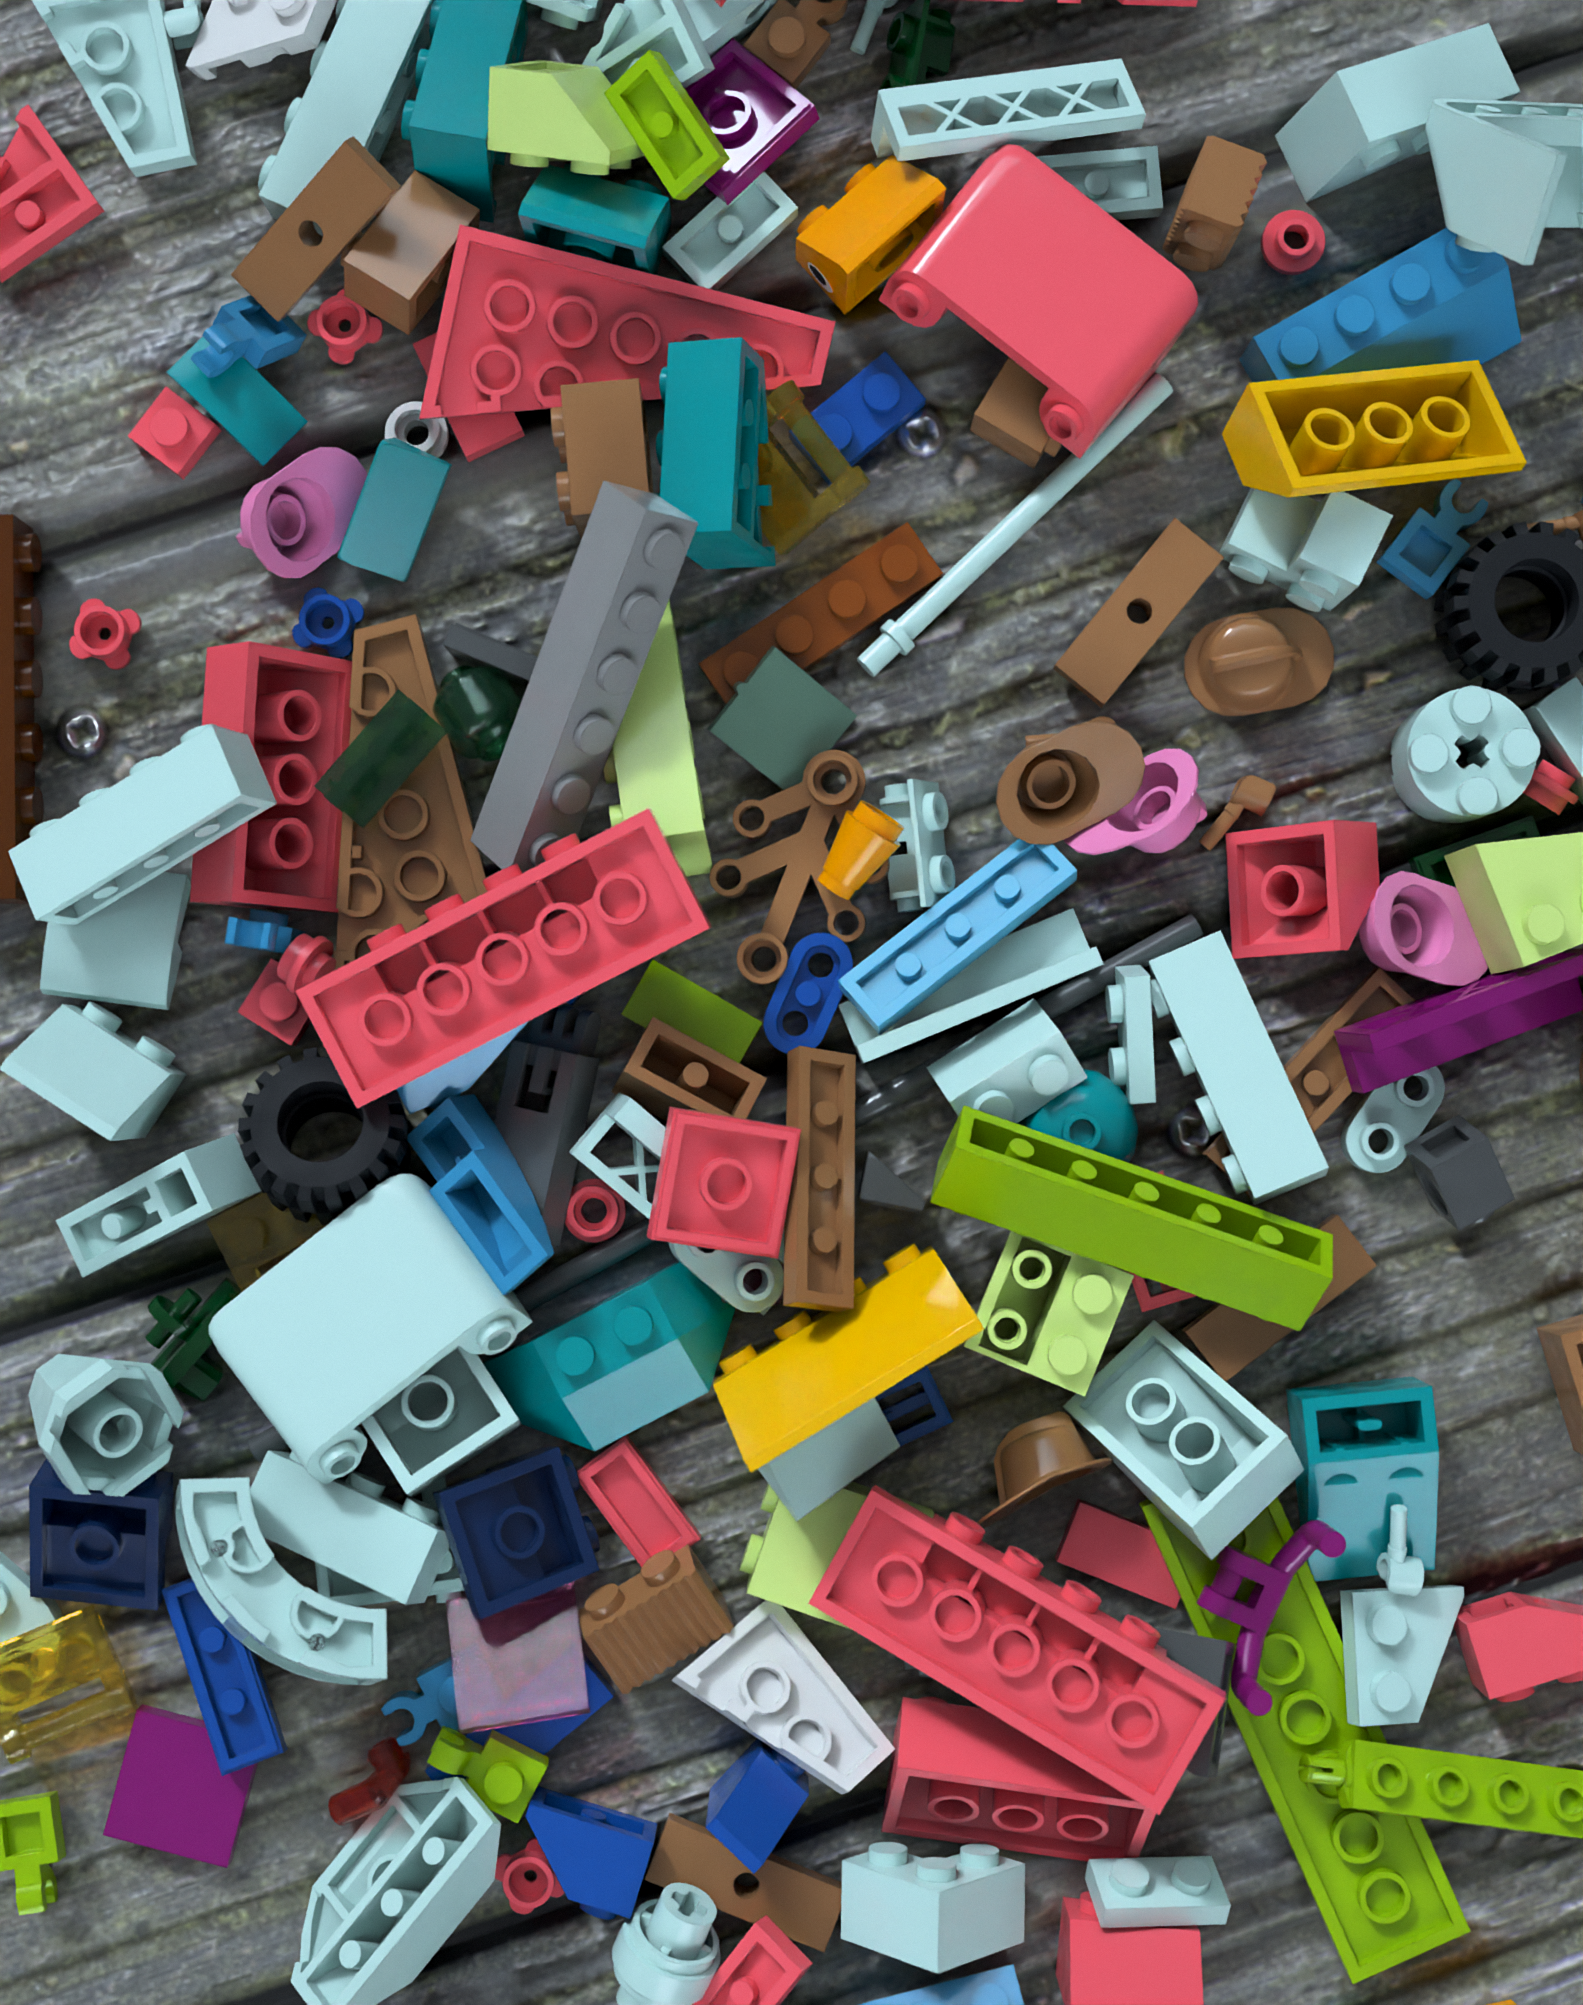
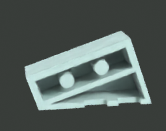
[1275,23,1521,203]

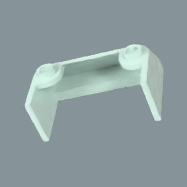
[1425,98,1583,265]

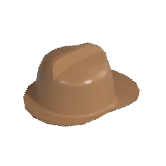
[1184,608,1334,716]
[996,721,1145,845]
[977,1411,1113,1528]

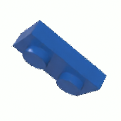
[789,351,926,485]

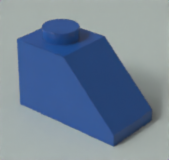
[705,1738,809,1874]
[525,1786,657,1920]

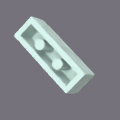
[250,1450,450,1605]

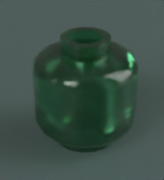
[432,665,522,762]

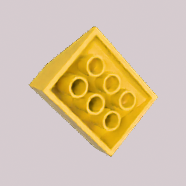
[713,1243,984,1473]

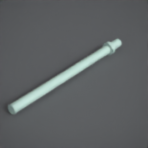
[857,374,1173,677]

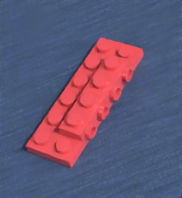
[296,808,712,1109]
[809,1485,1226,1815]

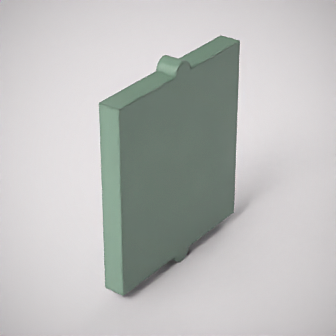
[708,646,857,790]

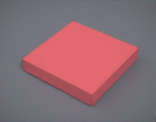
[647,1107,801,1259]

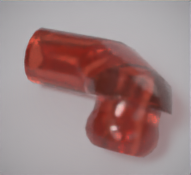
[328,1737,411,1826]

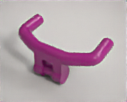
[1197,1520,1346,1716]

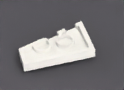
[671,1600,895,1795]

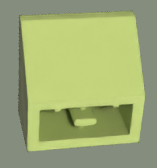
[487,60,645,175]
[963,1231,1134,1397]

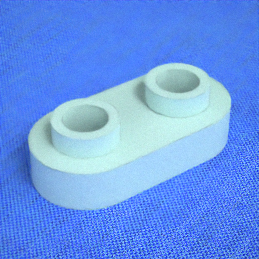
[1341,1066,1445,1173]
[668,1242,784,1313]

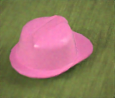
[236,447,367,578]
[1064,749,1207,855]
[1357,871,1488,987]

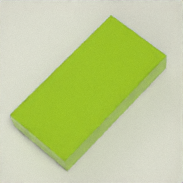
[621,959,763,1064]

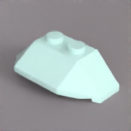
[291,1777,501,2005]

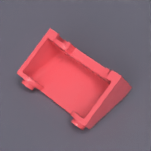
[879,144,1198,458]

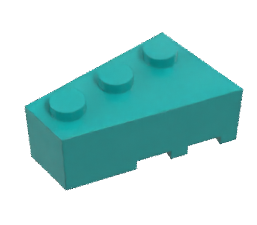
[401,0,529,223]
[656,337,776,569]

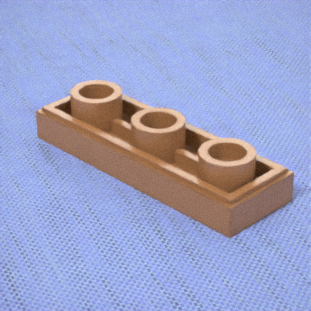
[231,136,401,322]
[1053,518,1224,708]
[1182,1214,1377,1382]
[644,1812,842,1953]

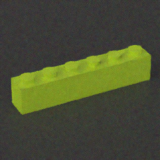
[930,1105,1333,1331]

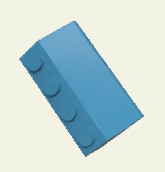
[1239,228,1522,382]

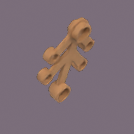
[709,750,890,985]

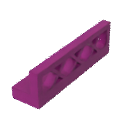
[1334,948,1583,1093]

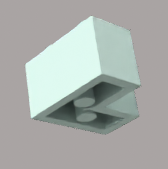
[1219,488,1393,612]
[841,1842,1025,1974]

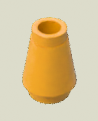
[817,800,904,900]

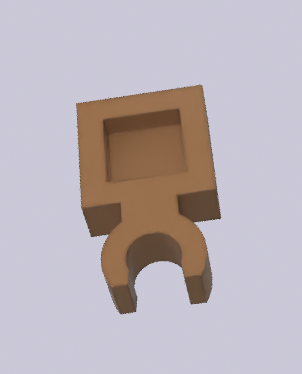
[743,0,848,89]

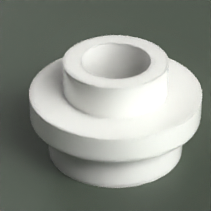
[385,401,449,458]

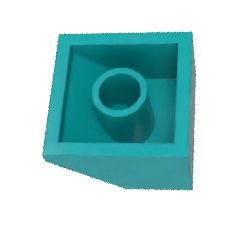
[518,163,672,275]

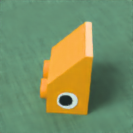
[796,155,946,315]

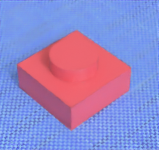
[128,387,222,480]
[237,958,311,1046]

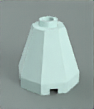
[28,1354,184,1497]

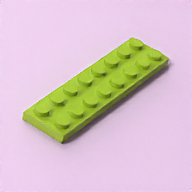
[1138,1497,1471,1984]

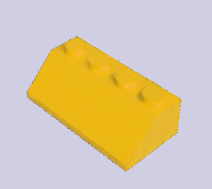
[1222,360,1527,498]

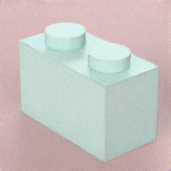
[926,998,1088,1124]

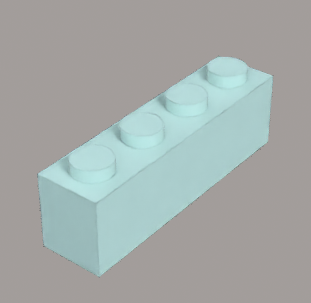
[258,0,434,236]
[8,724,277,925]
[1149,930,1329,1205]

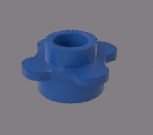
[292,587,365,659]

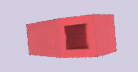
[1454,1592,1583,1702]

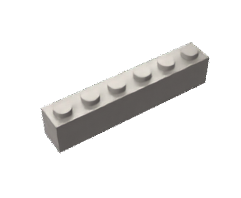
[470,480,699,873]

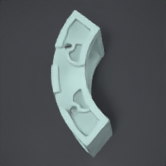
[174,1477,387,1685]

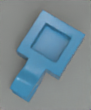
[191,295,307,378]

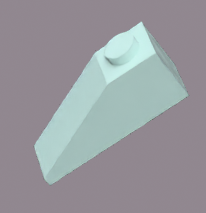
[56,1133,261,1278]

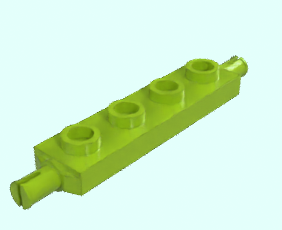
[1298,1740,1583,1839]

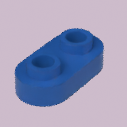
[763,932,853,1054]

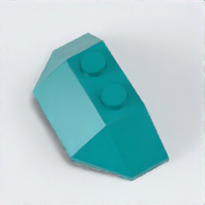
[483,1261,735,1451]

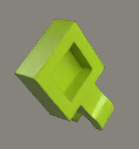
[427,1726,549,1824]
[0,1791,66,1916]

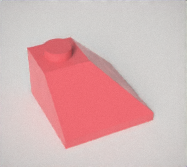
[1225,820,1380,959]

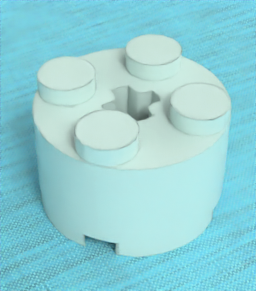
[1390,685,1541,823]

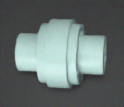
[612,1883,721,2005]

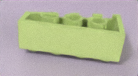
[603,599,713,877]
[1444,832,1583,975]

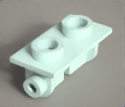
[879,779,955,913]

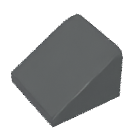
[858,1150,925,1213]

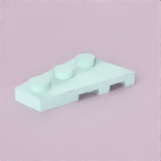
[32,0,197,177]

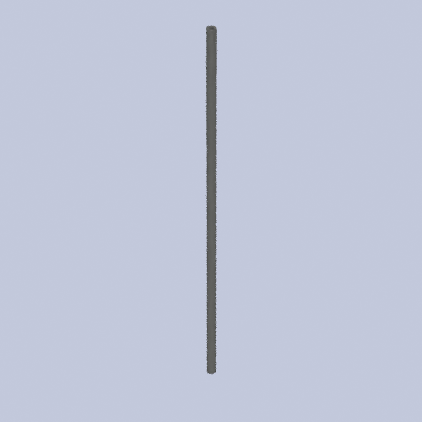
[248,913,1203,1462]

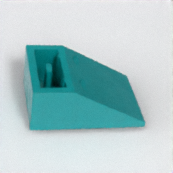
[1286,1376,1439,1581]

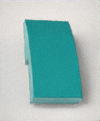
[166,336,308,466]

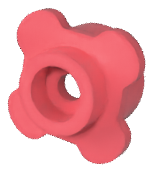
[307,289,383,365]
[69,598,142,670]
[495,1837,565,1915]

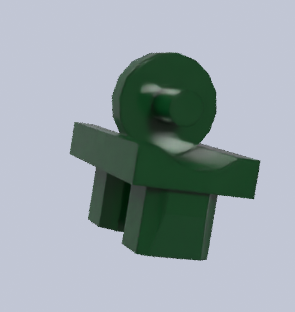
[145,1277,242,1401]

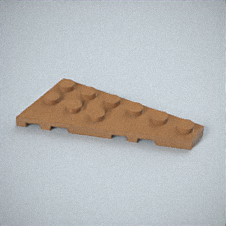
[333,614,488,971]

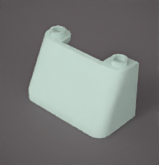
[209,1174,533,1485]

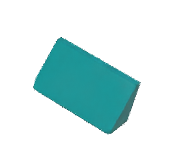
[337,438,452,582]

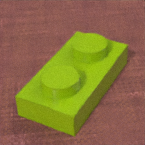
[604,50,731,201]

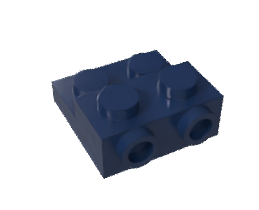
[433,1447,600,1620]
[29,1458,173,1611]

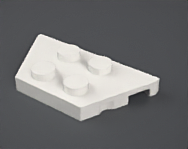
[185,0,337,81]

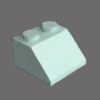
[0,1001,186,1141]

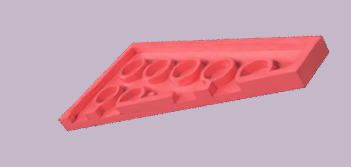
[419,224,836,420]

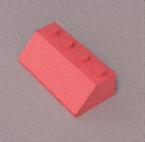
[190,641,352,913]
[881,1697,1157,1862]

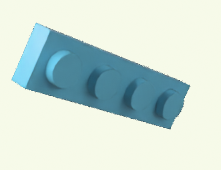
[838,839,1077,1035]

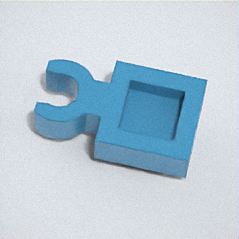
[1376,479,1488,600]
[224,909,305,954]
[381,1643,505,1746]

